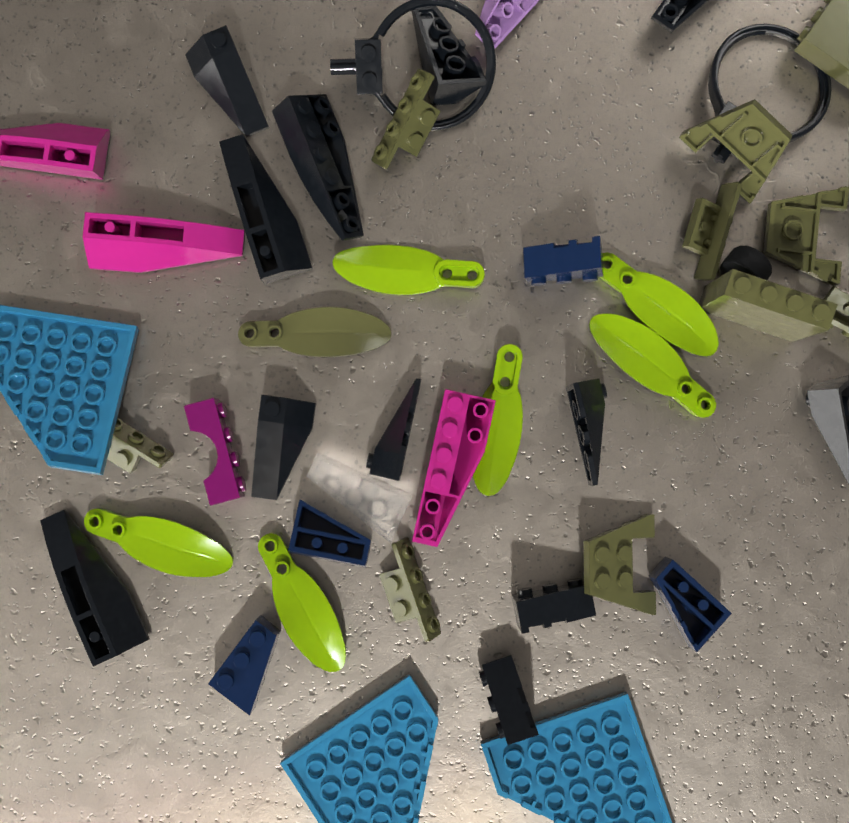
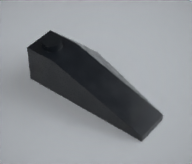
[411,6,487,106]
[251,395,316,500]

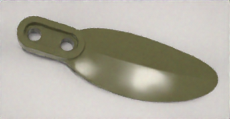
[238,307,391,357]

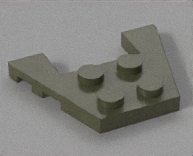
[679,99,793,204]
[763,186,849,286]
[583,514,656,615]

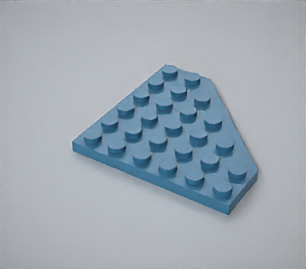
[0,305,139,475]
[280,674,438,823]
[480,692,672,823]

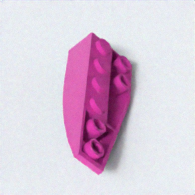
[0,123,110,180]
[83,212,245,273]
[412,389,496,547]

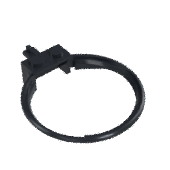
[330,0,496,131]
[708,23,832,164]

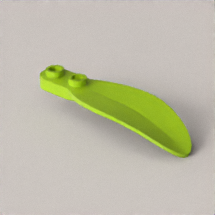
[332,245,485,295]
[599,252,719,357]
[589,314,716,418]
[473,344,523,496]
[84,508,233,577]
[258,533,346,672]

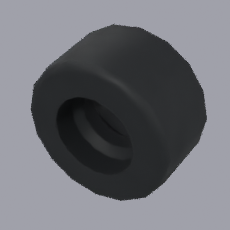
[720,245,772,280]

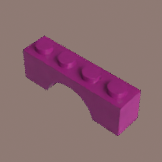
[184,398,246,506]

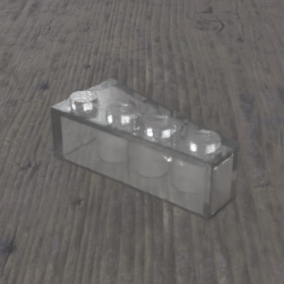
[307,453,412,543]

